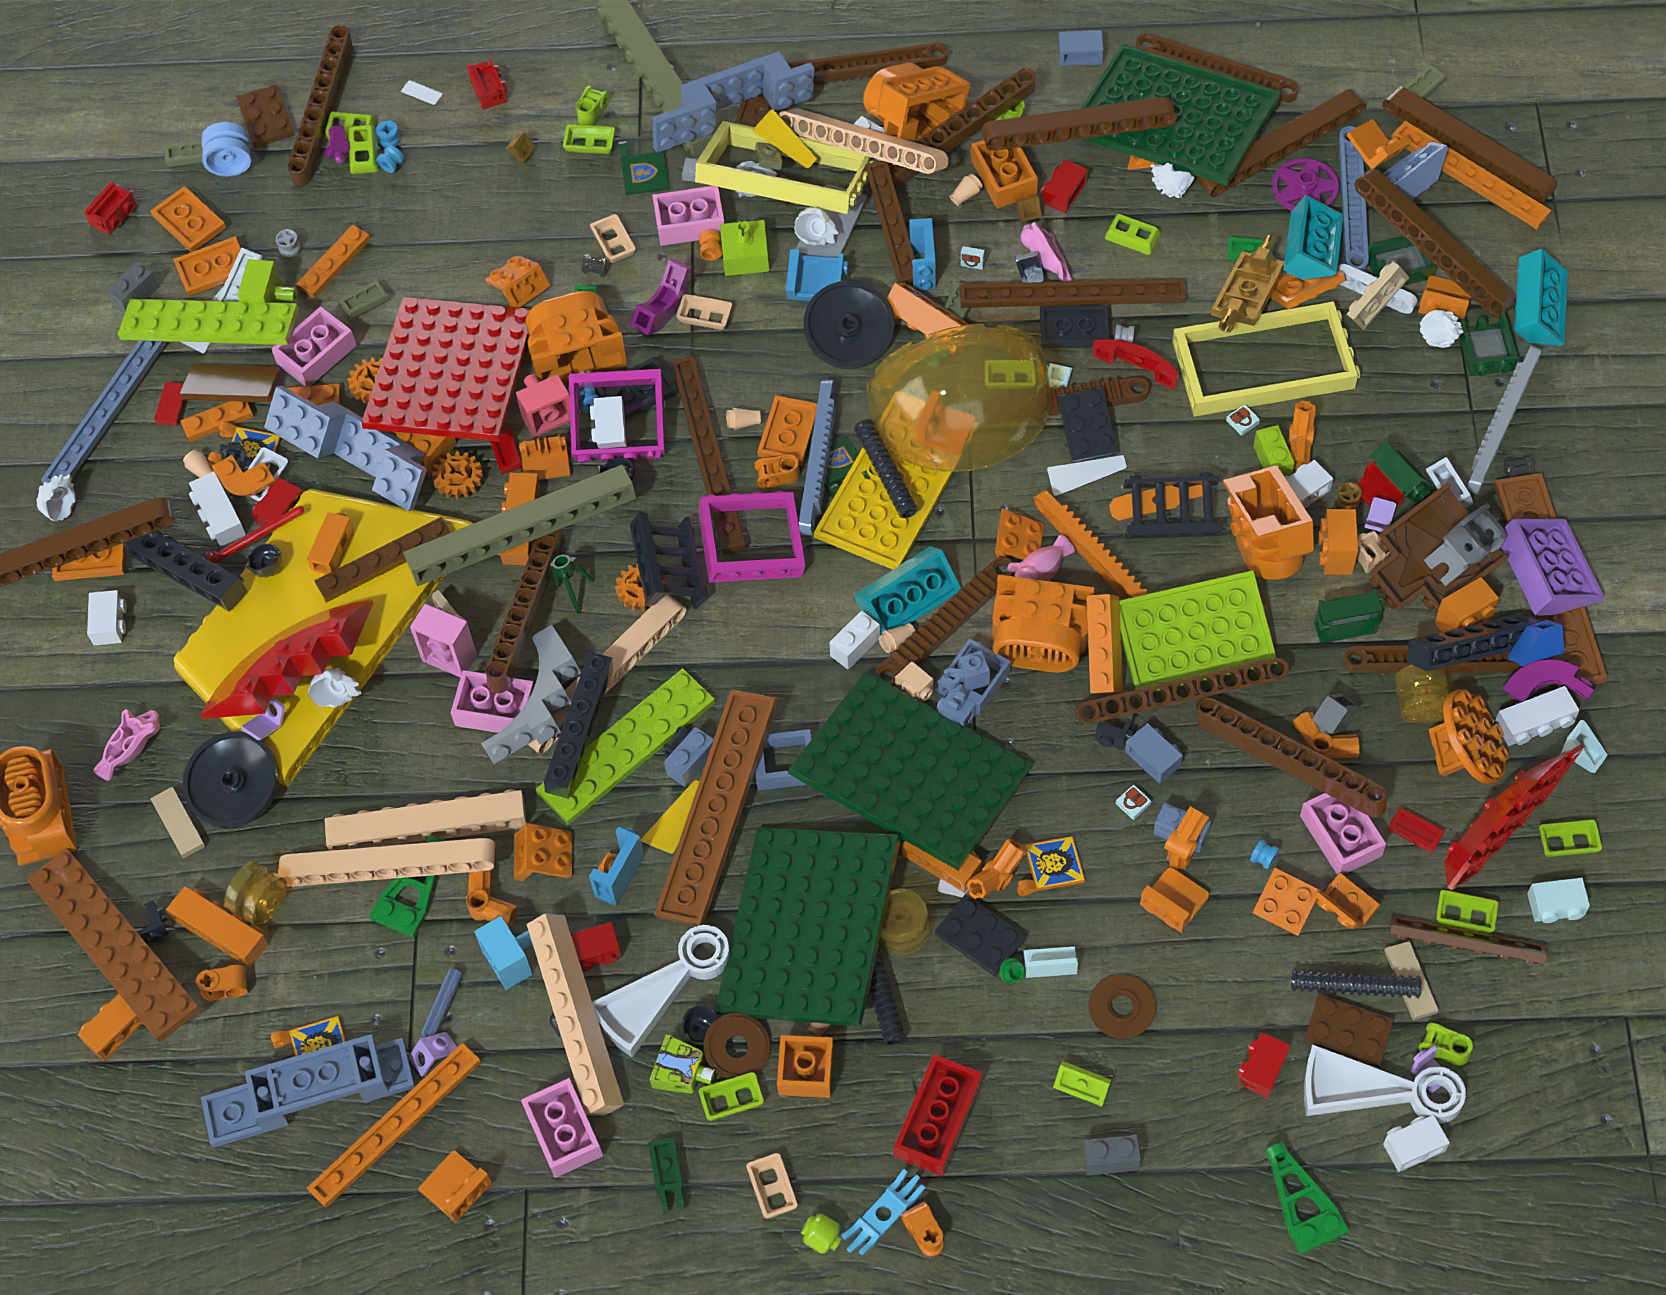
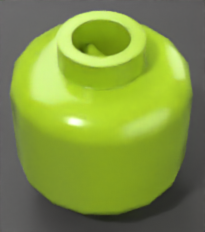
[801,1213,842,1254]

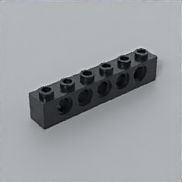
[124,530,248,612]
[1407,613,1541,672]
[544,651,613,799]

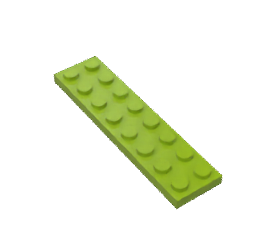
[118,299,299,345]
[536,668,715,825]

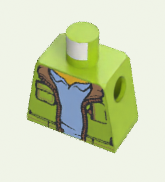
[650,1035,715,1093]

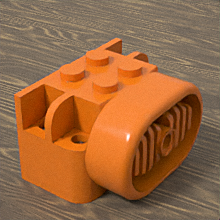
[863,63,970,142]
[526,291,628,384]
[1223,465,1314,580]
[992,575,1094,673]
[0,746,78,866]

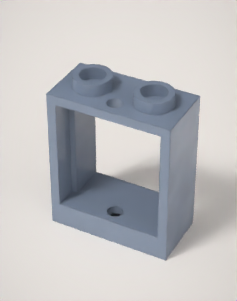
[938,638,1011,716]
[755,729,812,791]

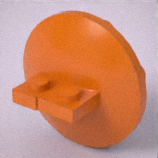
[1429,689,1509,785]

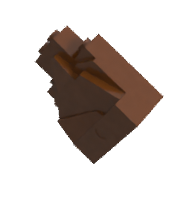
[1368,482,1509,613]

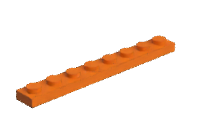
[1391,121,1552,229]
[307,1043,481,1208]

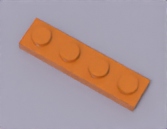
[296,225,371,299]

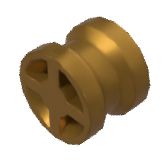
[1336,482,1362,509]

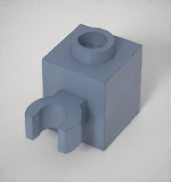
[944,651,990,692]
[937,690,976,727]

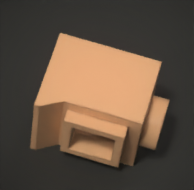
[1357,531,1389,574]
[895,662,933,701]

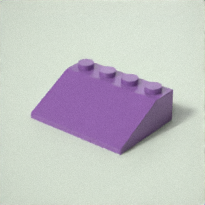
[1501,519,1605,615]

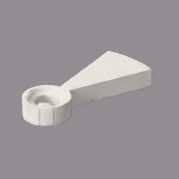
[592,925,730,1057]
[1304,1045,1466,1124]

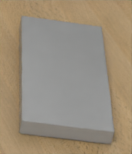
[796,184,868,258]

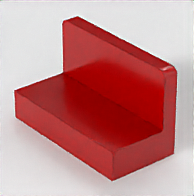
[1356,462,1406,510]

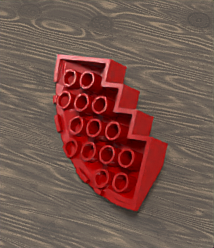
[200,600,374,719]
[1444,744,1585,890]

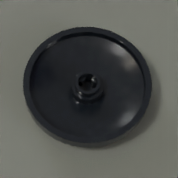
[803,281,894,369]
[183,732,279,829]

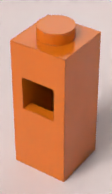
[307,512,354,574]

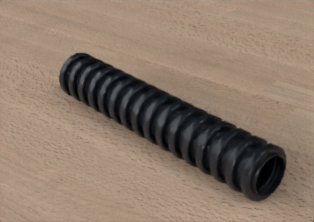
[854,419,918,519]
[869,946,906,1045]
[1291,968,1422,999]

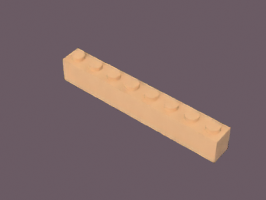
[325,789,527,851]
[527,913,624,1116]

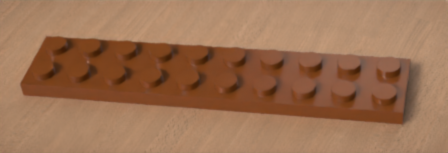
[1494,473,1607,689]
[654,690,778,927]
[26,848,201,1043]

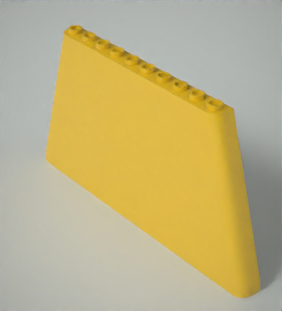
[174,489,474,787]

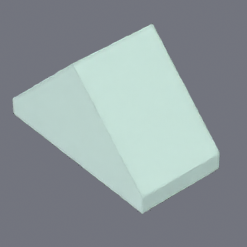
[1561,720,1608,773]

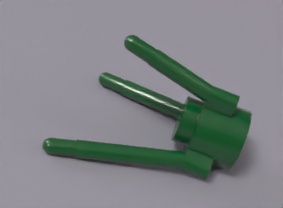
[550,555,594,614]

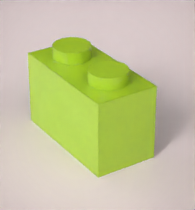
[1253,425,1294,477]

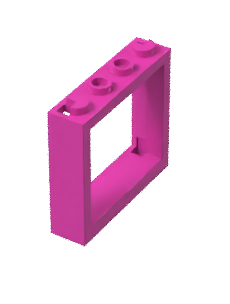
[569,369,666,463]
[698,491,805,583]

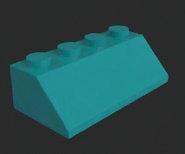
[1283,195,1343,280]
[1514,248,1568,346]
[853,546,961,635]

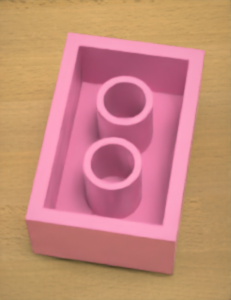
[652,186,724,246]
[272,307,356,386]
[410,604,478,678]
[451,670,535,733]
[1300,793,1386,875]
[521,1078,603,1178]

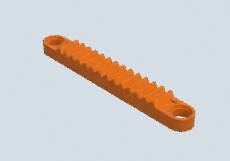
[1034,490,1147,600]

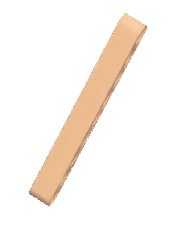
[778,108,948,174]
[528,595,686,754]
[277,838,495,887]

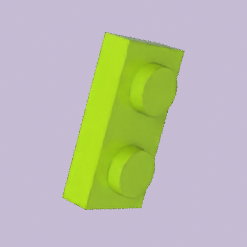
[1053,1061,1112,1106]

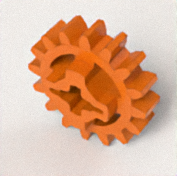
[348,357,382,403]
[432,451,483,499]
[615,564,667,612]

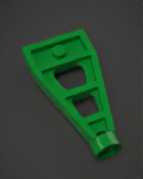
[369,836,442,938]
[1265,1142,1349,1256]

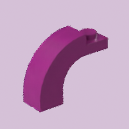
[630,258,691,335]
[1503,660,1595,703]

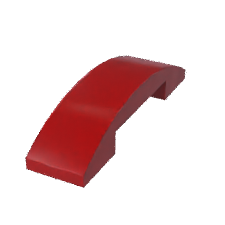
[1092,339,1179,390]

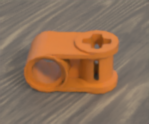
[754,454,800,488]
[196,965,247,1001]
[901,1201,944,1257]

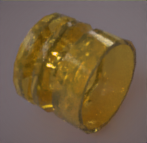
[1394,665,1450,723]

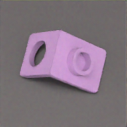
[1364,497,1396,532]
[242,697,285,740]
[409,1032,457,1076]
[1411,1046,1441,1093]

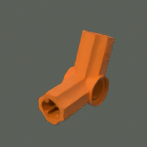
[1288,401,1316,470]
[1293,712,1359,758]
[1164,807,1210,870]
[966,839,1027,899]
[466,870,518,928]

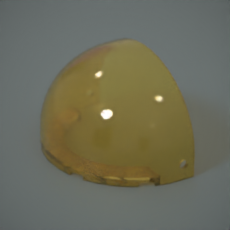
[866,324,1051,472]

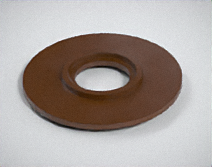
[1089,975,1156,1039]
[703,1013,770,1079]

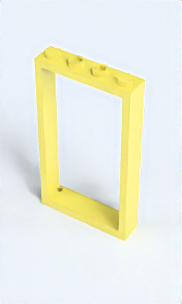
[695,121,875,214]
[1172,302,1360,417]

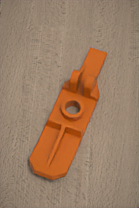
[1109,484,1203,521]

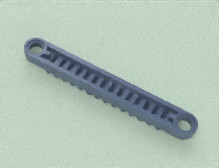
[1338,126,1369,272]
[799,380,837,535]

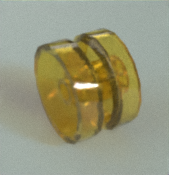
[224,861,287,926]
[879,889,931,955]

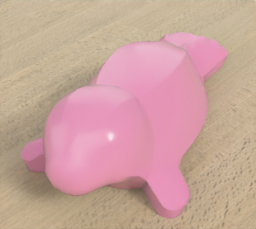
[1020,222,1072,282]
[1008,534,1075,581]
[93,709,160,781]

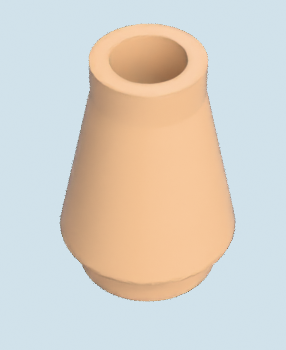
[950,174,982,206]
[726,408,761,430]
[183,449,216,478]
[879,623,915,653]

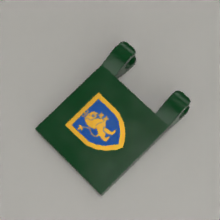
[618,142,669,196]
[806,435,873,499]

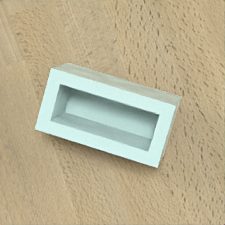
[1527,878,1590,923]

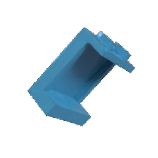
[909,218,936,290]
[786,249,848,301]
[589,827,644,906]

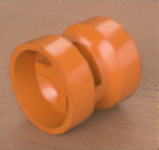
[699,229,722,261]

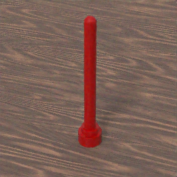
[204,506,305,564]

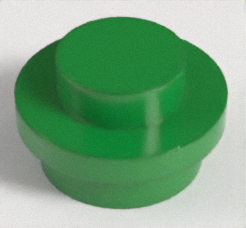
[1000,958,1024,984]

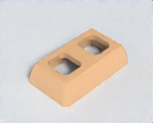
[590,214,635,263]
[677,294,732,330]
[747,1153,797,1219]

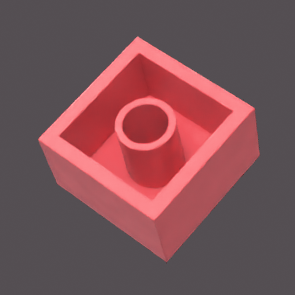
[516,374,570,438]

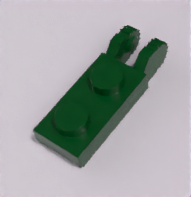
[648,1137,685,1214]

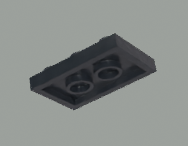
[1039,305,1109,348]
[595,356,678,420]
[1057,387,1118,463]
[935,894,1026,977]

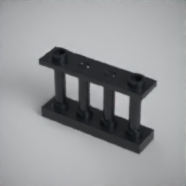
[1123,472,1223,539]
[630,512,707,609]

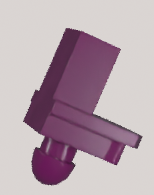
[324,126,350,164]

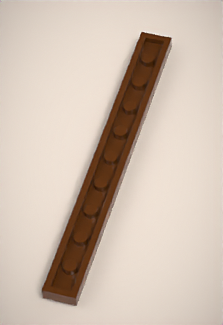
[959,279,1186,308]
[672,356,746,554]

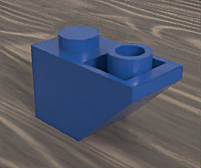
[1509,620,1565,666]

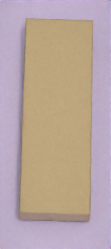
[150,787,205,859]
[1384,941,1438,1020]

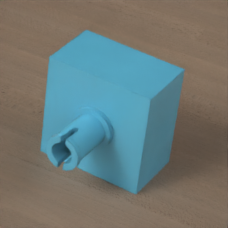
[474,916,533,990]

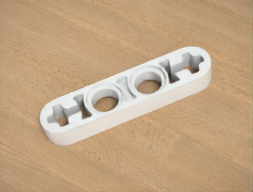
[1337,264,1417,314]

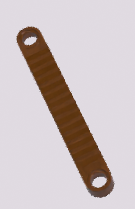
[1135,33,1298,103]
[787,43,948,85]
[968,377,1149,426]
[875,557,1014,687]
[1342,645,1524,675]

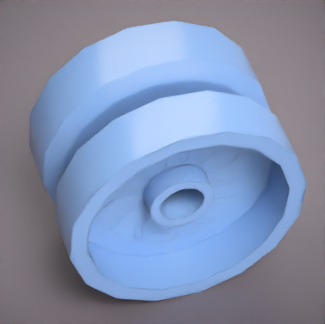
[201,122,251,176]

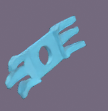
[841,1169,925,1256]

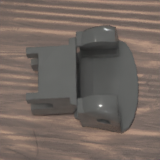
[1424,503,1507,586]

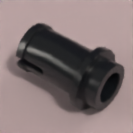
[663,727,690,757]

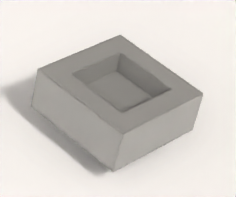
[682,158,698,182]

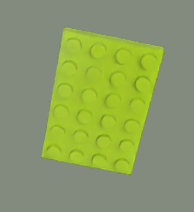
[1119,570,1277,697]

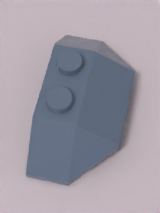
[1383,142,1448,201]

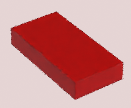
[154,382,185,426]
[490,428,523,475]
[1387,807,1445,854]

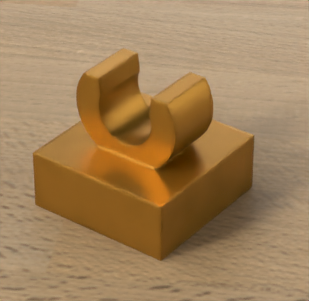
[506,131,536,162]
[1015,194,1042,223]

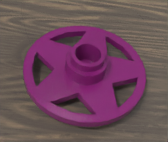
[1272,158,1339,211]

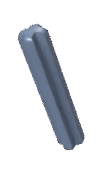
[421,968,462,1037]

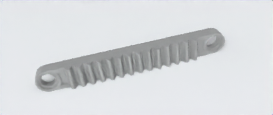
[1467,345,1542,495]

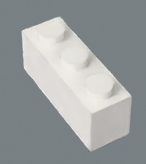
[188,472,246,547]
[1495,686,1579,746]

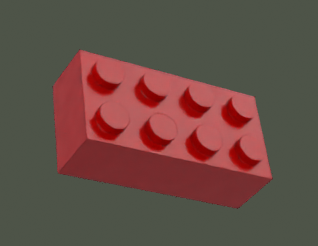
[894,1054,982,1177]

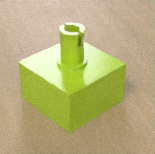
[720,220,769,276]
[237,259,297,303]

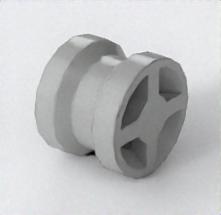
[276,229,301,257]
[1114,324,1135,343]

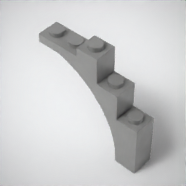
[481,625,581,764]

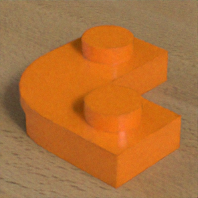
[212,455,276,498]

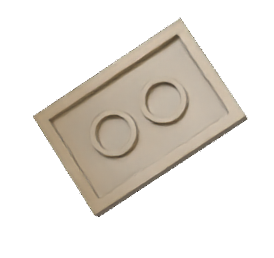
[1347,261,1409,330]

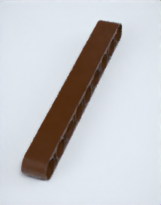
[287,25,353,186]
[887,68,1036,188]
[1382,86,1557,204]
[1197,89,1366,198]
[981,97,1177,151]
[1354,169,1516,318]
[0,497,174,587]
[485,528,564,693]
[1074,658,1289,723]
[1196,697,1386,817]

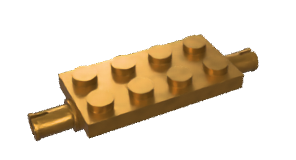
[1211,235,1284,333]

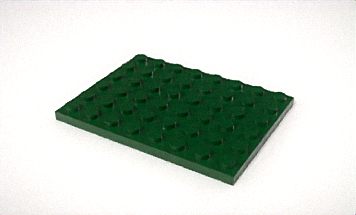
[1080,44,1281,186]
[788,671,1033,871]
[714,827,901,1027]

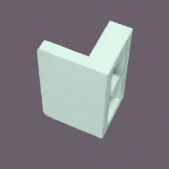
[1024,947,1078,978]

